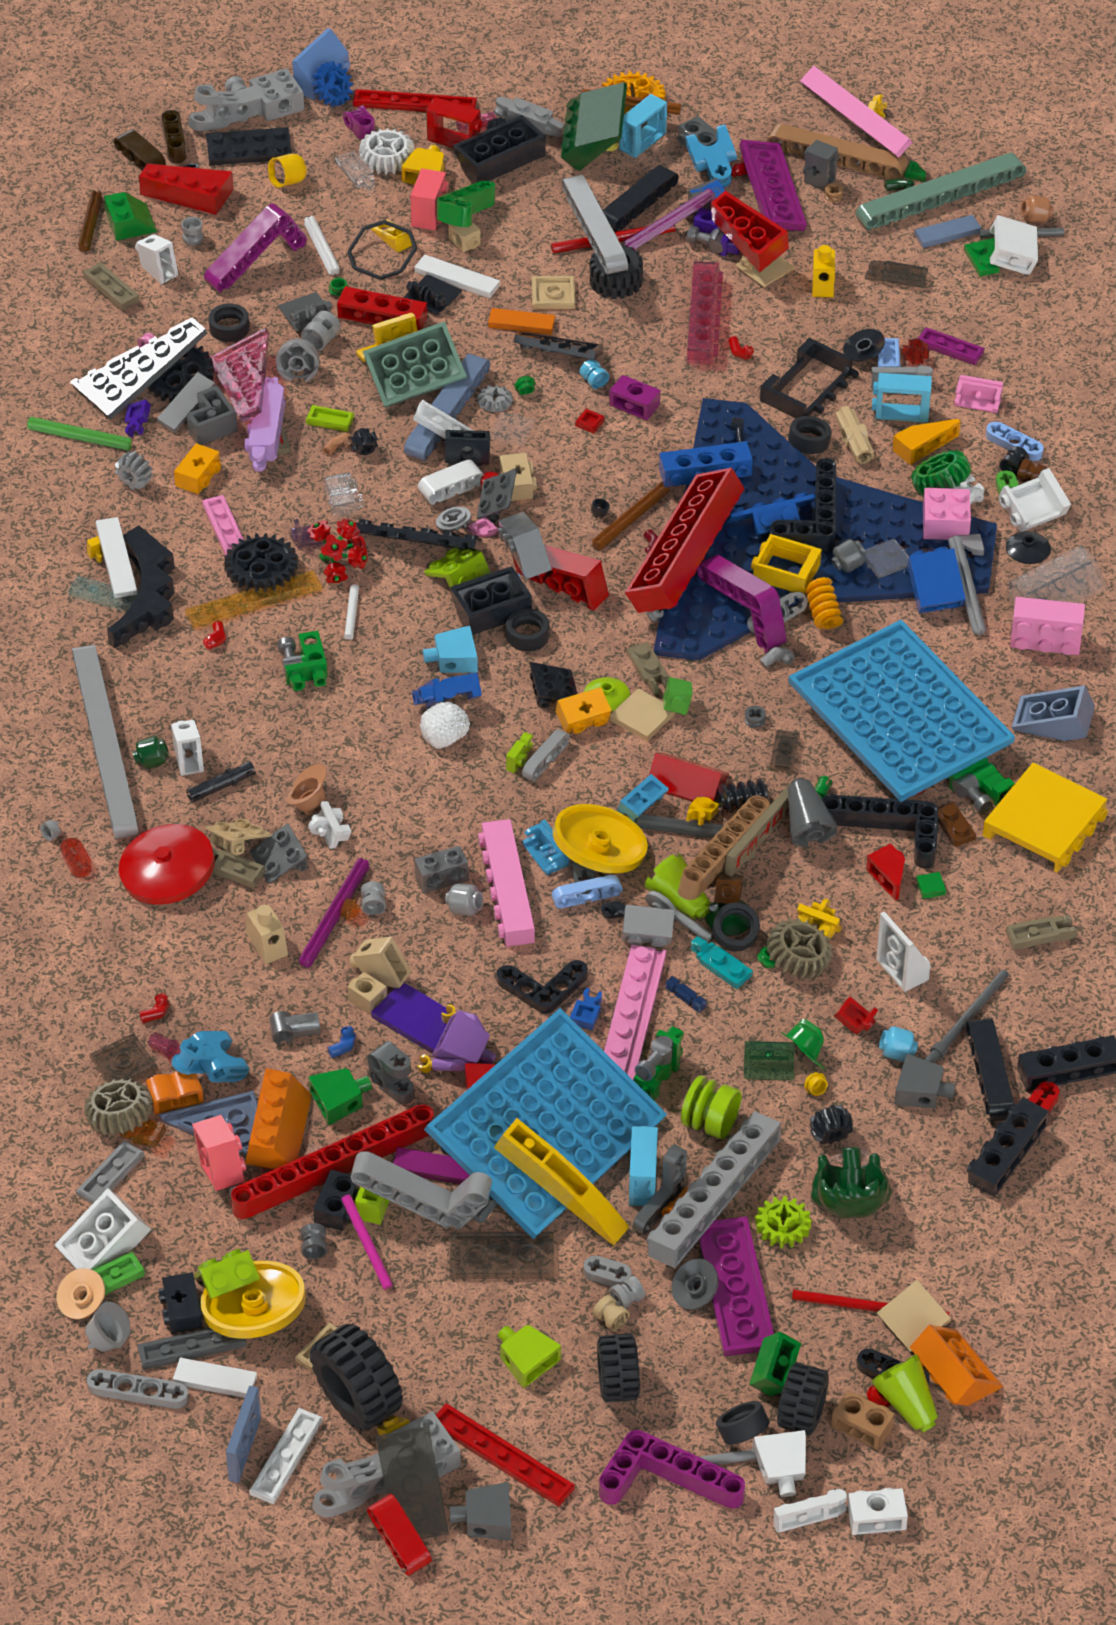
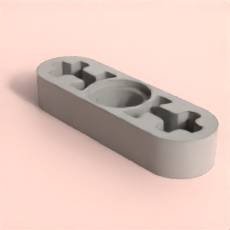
[747,592,808,634]
[522,729,570,782]

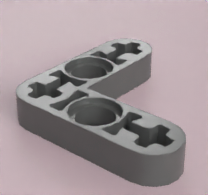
[632,1144,687,1235]

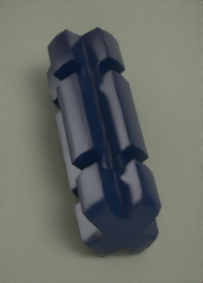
[665,976,707,1012]

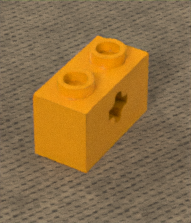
[174,443,221,494]
[555,687,612,734]

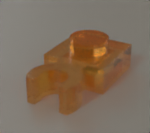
[119,1120,167,1148]

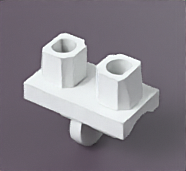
[308,801,351,849]

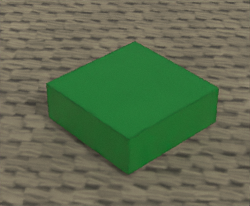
[916,872,946,899]

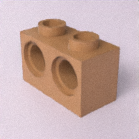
[831,1390,895,1450]

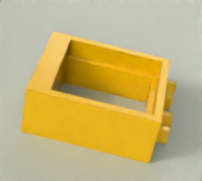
[751,534,822,595]

